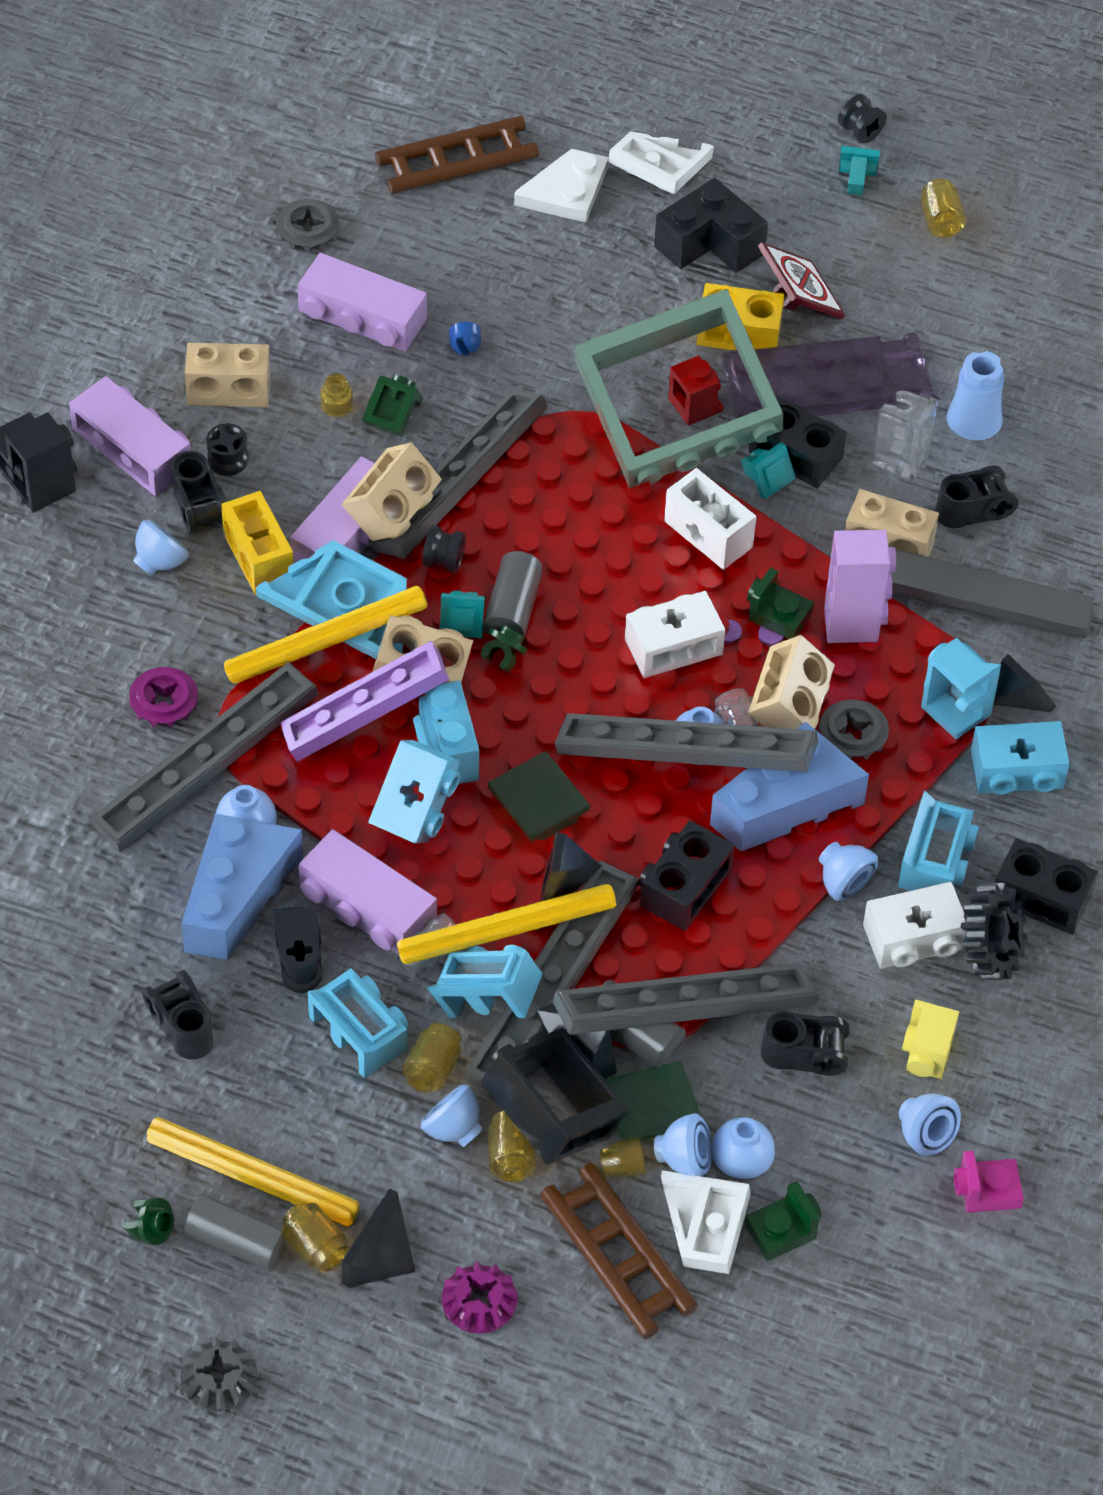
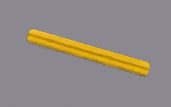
[224,586,427,684]
[397,884,616,964]
[146,1117,360,1226]

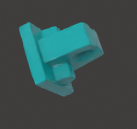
[839,146,880,196]
[740,443,796,499]
[440,591,485,638]

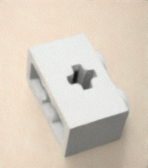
[664,468,756,570]
[625,591,725,678]
[863,882,966,969]

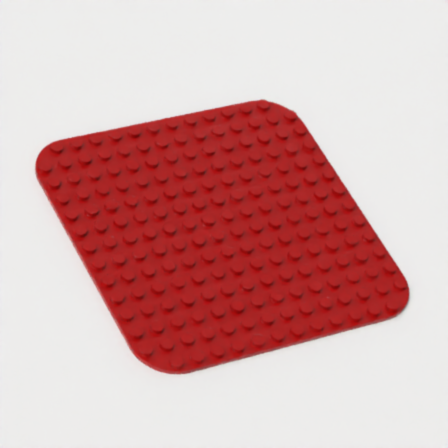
[218,411,989,1048]

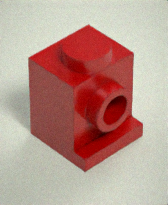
[668,355,724,426]

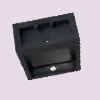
[481,1028,629,1165]

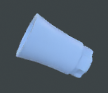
[946,351,1004,440]

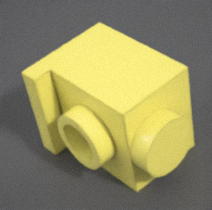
[902,999,959,1079]

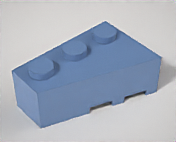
[710,722,869,852]
[181,813,303,960]

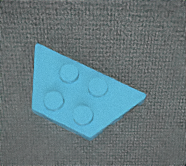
[256,540,407,659]

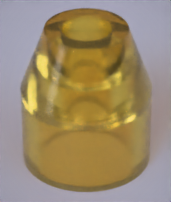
[320,373,353,417]
[600,1137,647,1178]

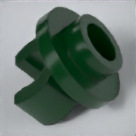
[481,625,528,673]
[122,1197,174,1245]

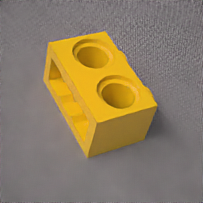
[696,283,785,356]
[222,491,293,596]

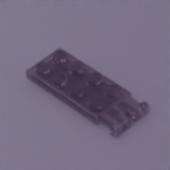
[721,332,935,419]

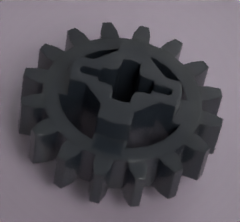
[961,883,1027,980]

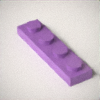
[280,640,450,762]

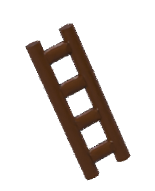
[375,115,539,194]
[540,1163,698,1339]

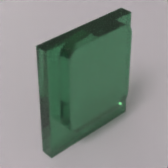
[488,751,590,842]
[605,1060,701,1146]

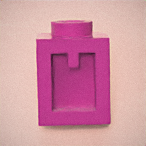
[954,1150,1024,1213]

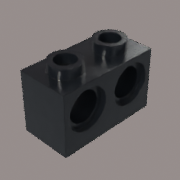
[748,396,847,489]
[638,820,735,931]
[995,838,1098,935]

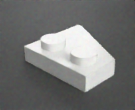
[608,132,714,194]
[514,149,609,223]
[661,1170,751,1274]

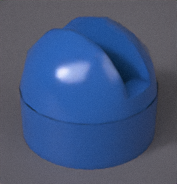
[449,322,482,356]

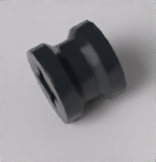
[838,94,887,143]
[206,423,249,476]
[422,525,466,573]

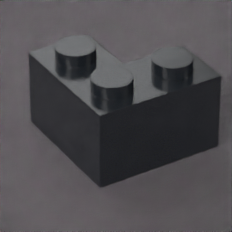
[654,177,768,273]
[0,412,77,513]

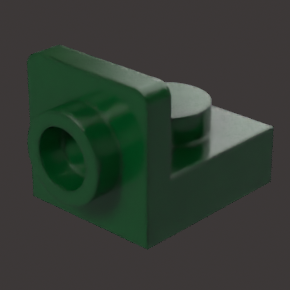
[362,374,423,437]
[747,567,814,639]
[744,1181,821,1262]

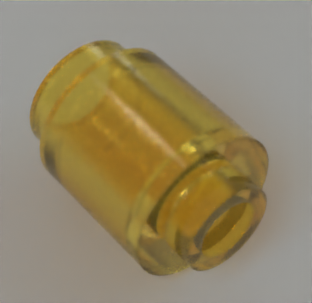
[920,179,966,238]
[402,1023,462,1093]
[487,1111,536,1183]
[282,1203,349,1273]

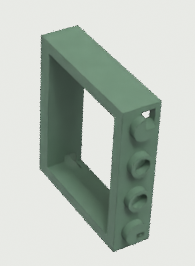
[574,289,783,488]

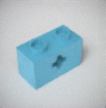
[971,721,1069,795]
[368,740,460,843]

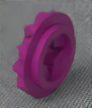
[129,667,198,728]
[442,1260,517,1334]

